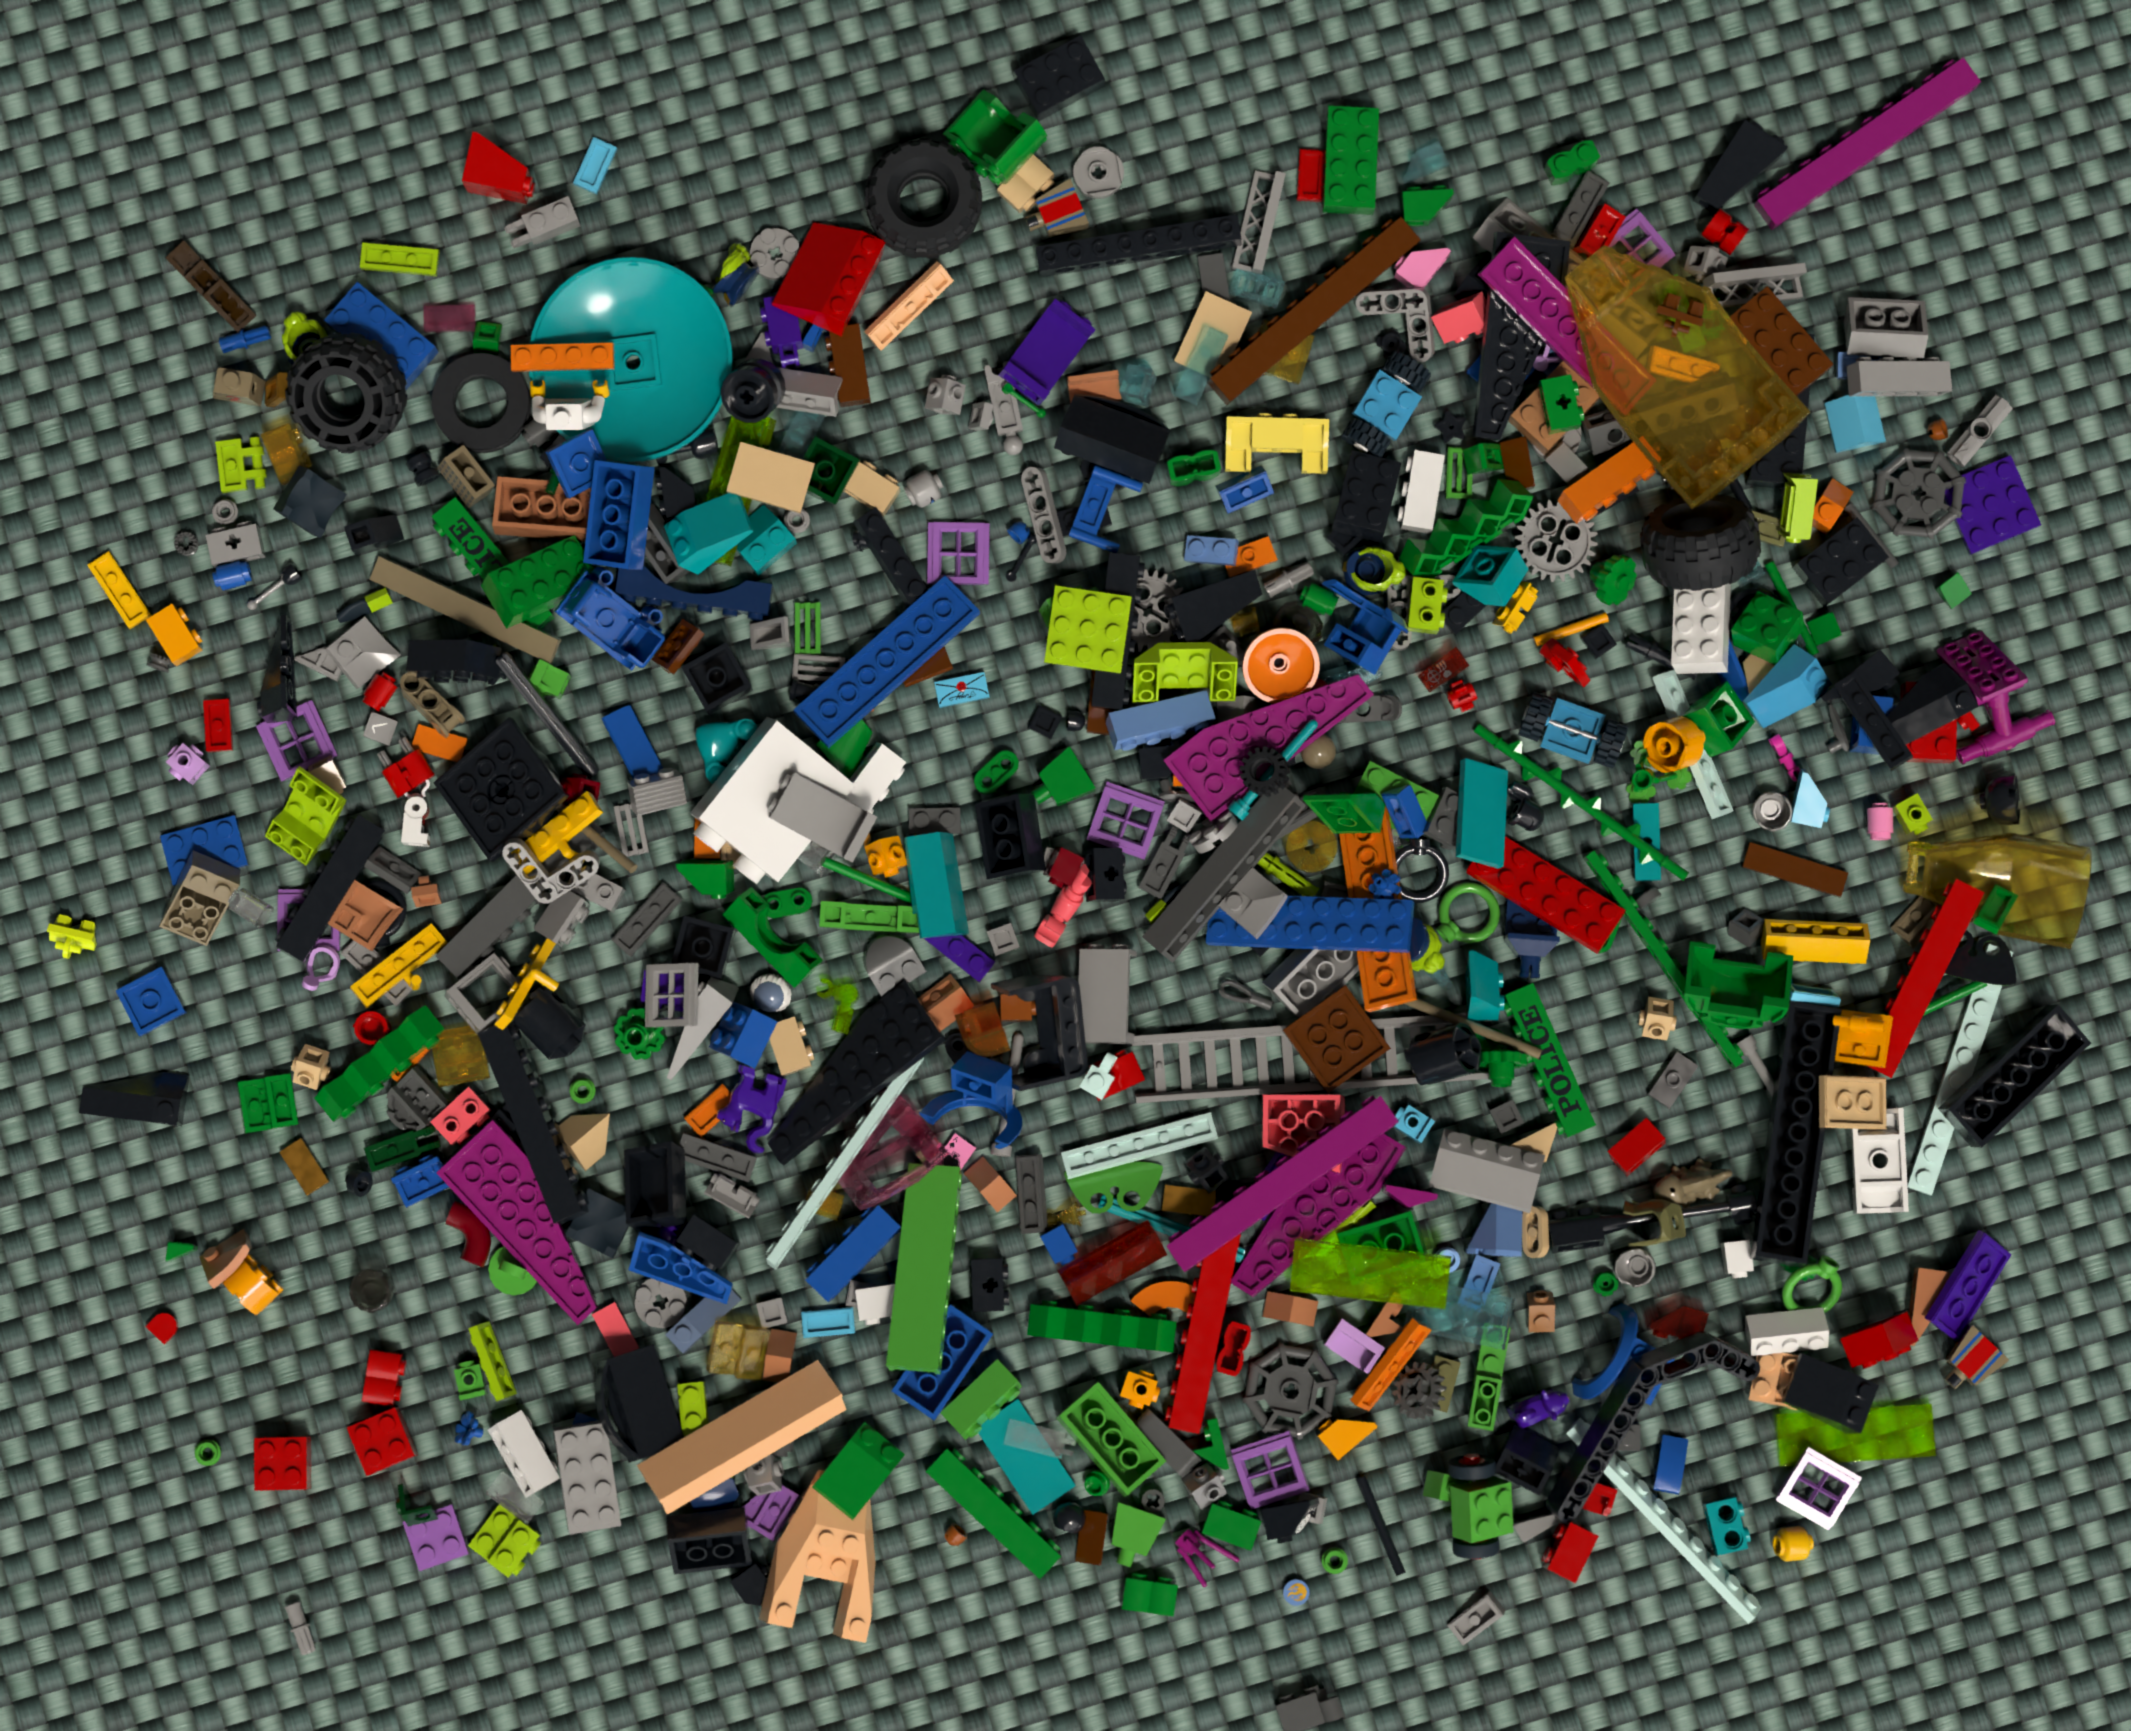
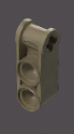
[400,672,465,738]

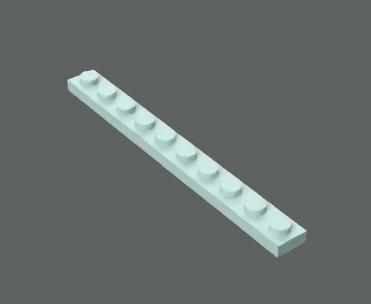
[1907,944,2013,1196]
[766,1057,924,1270]
[1566,1418,1762,1624]

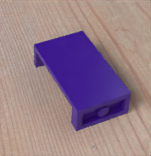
[999,299,1096,406]

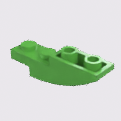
[1467,1322,1511,1431]

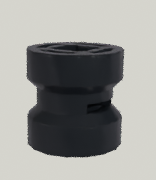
[406,452,440,487]

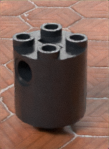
[513,986,586,1060]
[1405,1023,1481,1086]

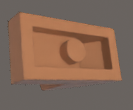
[1365,1291,1404,1337]

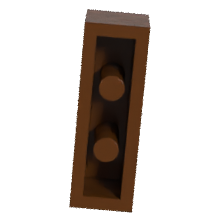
[825,324,871,407]

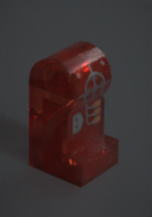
[1417,647,1470,693]

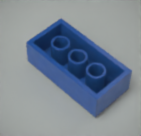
[324,282,439,391]
[583,460,655,570]
[805,1205,901,1302]
[892,1304,993,1421]

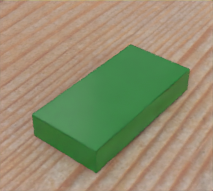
[1973,884,2018,935]

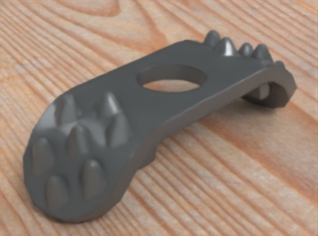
[1338,695,1402,723]

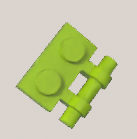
[215,437,267,493]

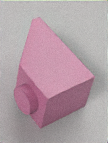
[1394,248,1451,295]

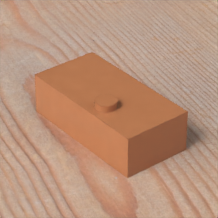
[492,476,592,542]

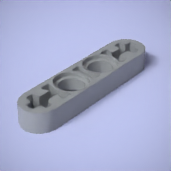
[1021,467,1066,564]

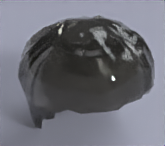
[348,1268,394,1313]

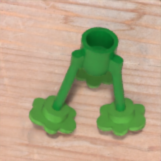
[1626,740,1692,804]

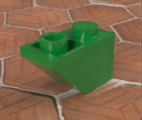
[1401,186,1454,227]

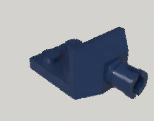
[1504,899,1560,979]

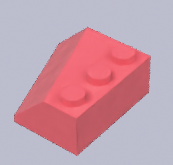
[1263,1095,1345,1173]

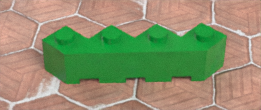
[1399,479,1533,578]
[314,1005,444,1122]
[1027,1300,1177,1353]

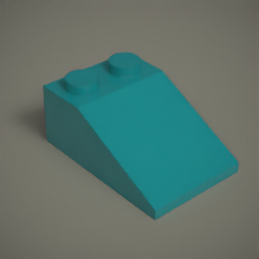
[664,493,754,575]

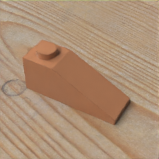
[1908,1268,1950,1346]

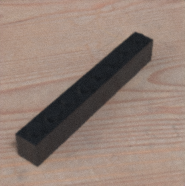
[477,1022,589,1225]

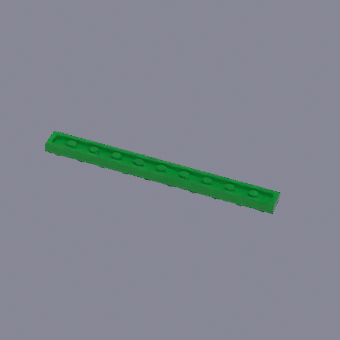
[1583,851,1744,1069]

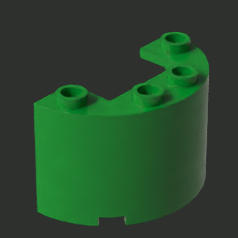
[943,90,1047,186]
[1684,941,1793,1029]

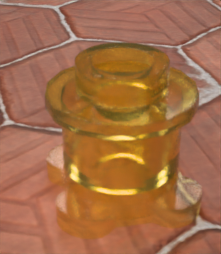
[1231,607,1261,637]

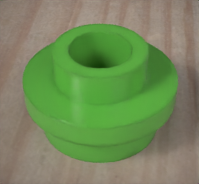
[570,1078,596,1104]
[195,1440,221,1466]
[1322,1548,1348,1574]

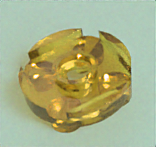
[1286,821,1338,873]

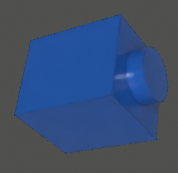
[1040,1224,1078,1266]

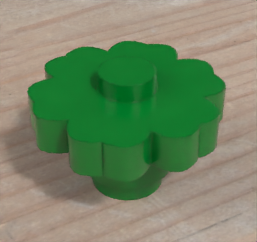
[1590,554,1637,606]
[614,1007,667,1060]
[1480,1049,1527,1087]

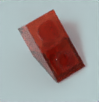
[1647,1306,1709,1340]

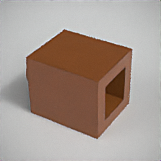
[1001,994,1037,1022]

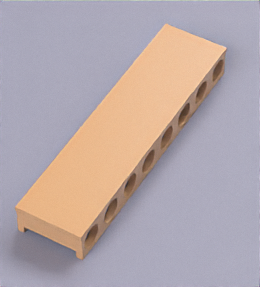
[637,1360,846,1514]

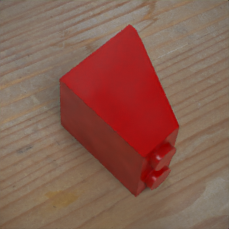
[462,131,535,204]

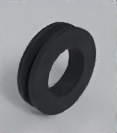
[432,353,531,453]

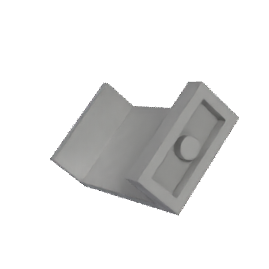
[767,772,877,863]
[1079,944,1137,1044]

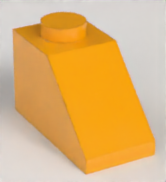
[1317,1419,1378,1460]

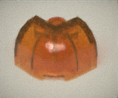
[955,1002,1011,1057]

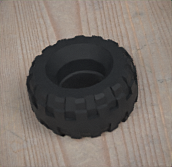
[865,138,982,259]
[285,332,408,453]
[1640,494,1761,591]

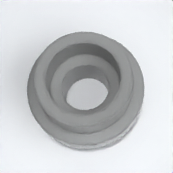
[212,499,238,525]
[784,509,810,533]

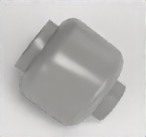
[904,470,943,508]

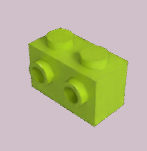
[1407,577,1448,634]

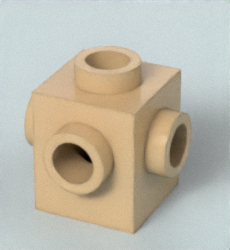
[1638,997,1677,1041]
[291,1044,331,1090]

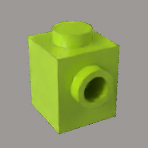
[1892,793,1933,836]

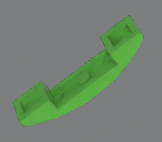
[819,901,919,933]

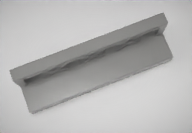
[1232,170,1286,276]
[1703,263,1807,309]

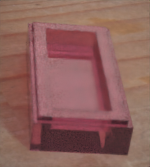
[424,305,476,333]

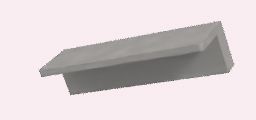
[776,367,843,417]

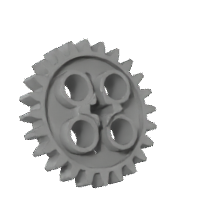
[1515,500,1598,582]
[1131,569,1183,653]

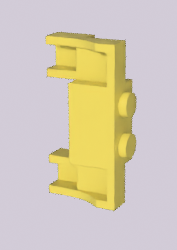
[1225,413,1329,474]

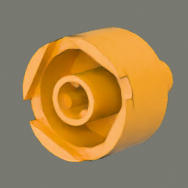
[1643,716,1706,773]
[222,1253,284,1315]

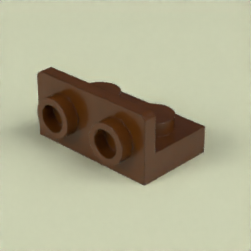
[652,619,705,675]

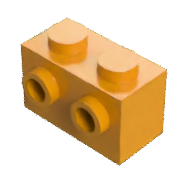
[146,604,203,666]

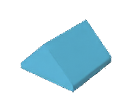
[1824,395,1886,453]

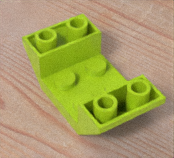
[1132,642,1238,702]
[265,766,347,866]

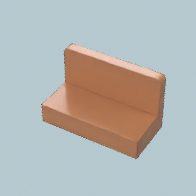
[1067,370,1121,404]
[919,974,974,1031]

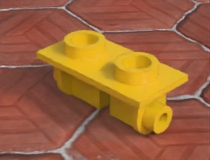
[1492,581,1538,634]

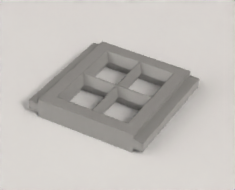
[645,963,698,1027]

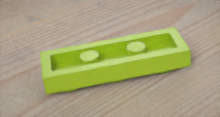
[360,243,439,277]
[468,1321,517,1402]

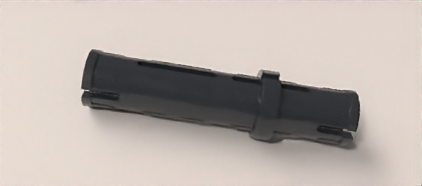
[1625,632,1697,680]

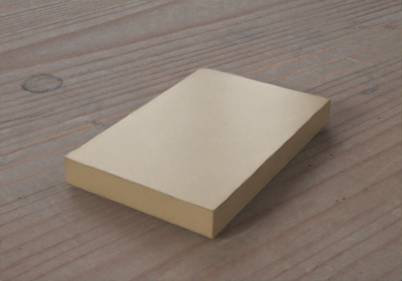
[1174,291,1252,378]
[726,442,815,514]
[1819,1075,1887,1130]

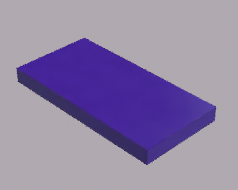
[1925,1230,2011,1342]

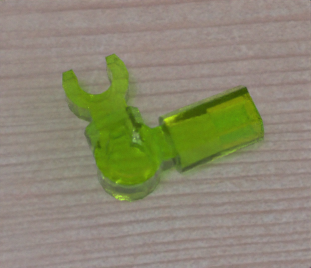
[817,978,860,1034]

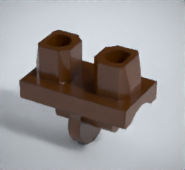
[1656,293,1705,338]

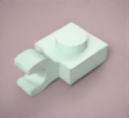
[1079,1053,1118,1100]

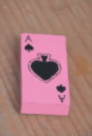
[933,1134,976,1170]

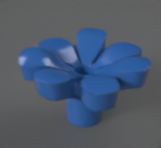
[1369,869,1402,899]
[455,1411,484,1445]

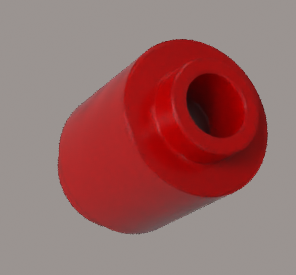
[362,672,398,712]

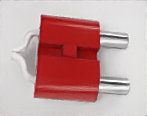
[377,737,435,798]

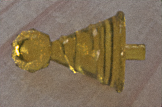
[1047,1201,1086,1227]

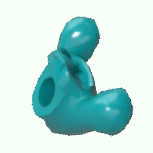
[695,718,758,784]

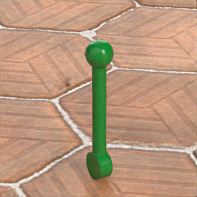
[1002,383,1046,418]

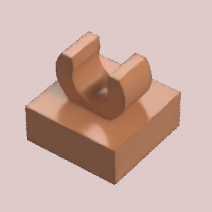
[411,875,442,908]

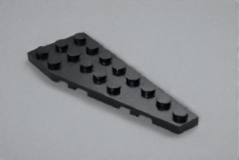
[1472,232,1570,440]
[768,980,946,1165]

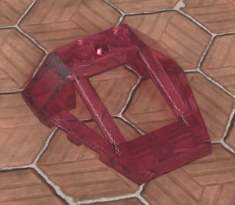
[838,1095,951,1210]

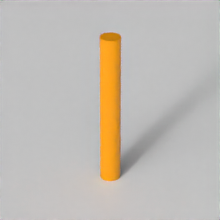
[1533,612,1609,647]

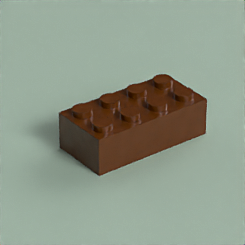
[1724,286,1834,402]

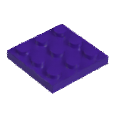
[1944,455,2041,555]

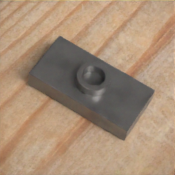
[1648,1052,1698,1109]

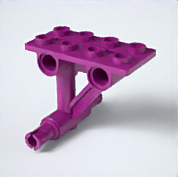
[1936,631,2055,765]

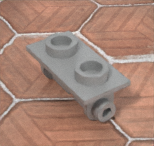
[704,1173,760,1219]

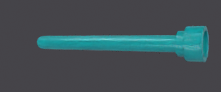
[1227,719,1318,821]

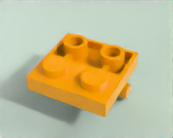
[1833,1010,1893,1068]

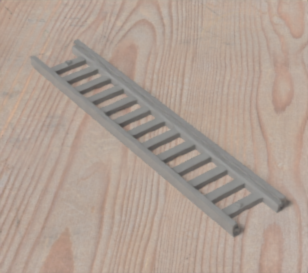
[1132,1013,1492,1104]

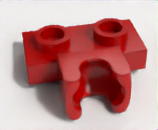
[1539,638,1591,688]

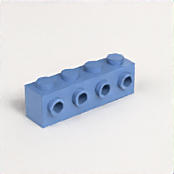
[1106,690,1215,751]

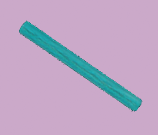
[1098,1194,1245,1262]

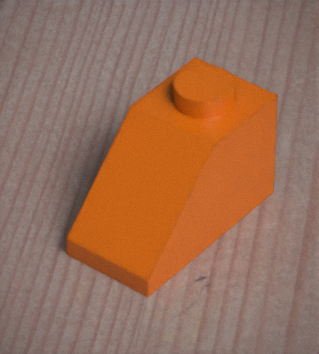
[1812,478,1853,535]

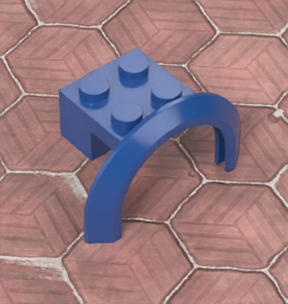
[1322,579,1409,675]
[919,1051,1022,1149]
[1572,1303,1675,1405]

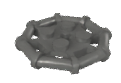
[1871,448,1966,540]
[1242,1343,1339,1440]

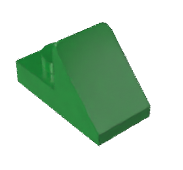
[1192,1418,1229,1470]

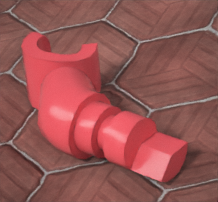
[1034,864,1092,948]

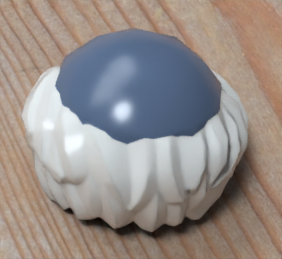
[750,973,792,1012]

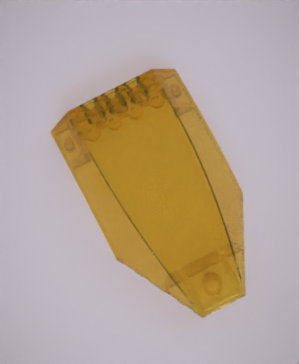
[1565,245,1810,509]

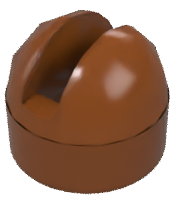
[1927,419,1948,440]
[945,1523,968,1546]

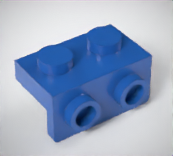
[391,1154,449,1208]

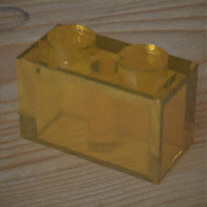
[260,423,313,486]

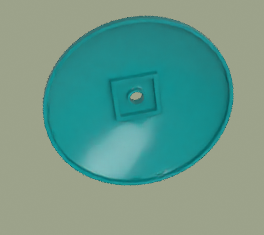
[529,257,733,462]

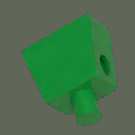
[1031,747,1096,806]

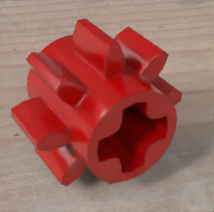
[1446,679,1477,712]

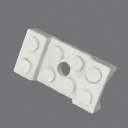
[1849,1108,1909,1214]

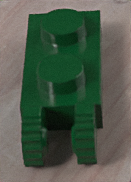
[364,1126,441,1173]

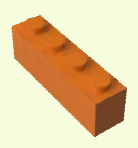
[1557,437,1660,524]

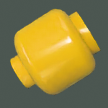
[1772,1526,1814,1562]

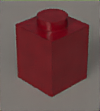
[1043,847,1084,888]

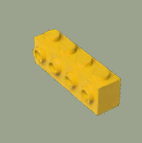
[1761,919,1870,964]

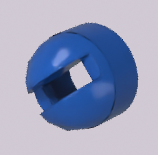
[1007,521,1030,544]

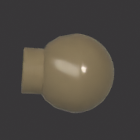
[1300,734,1336,769]

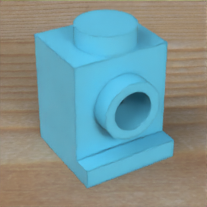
[1394,1105,1435,1144]

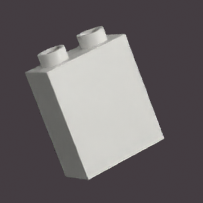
[690,717,855,884]

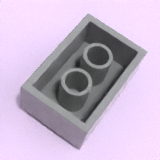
[1844,297,1928,358]

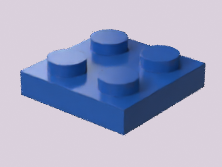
[545,429,607,498]
[116,966,187,1037]

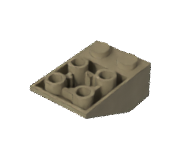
[159,850,241,946]

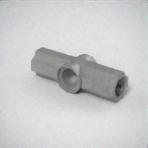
[1946,395,2013,468]

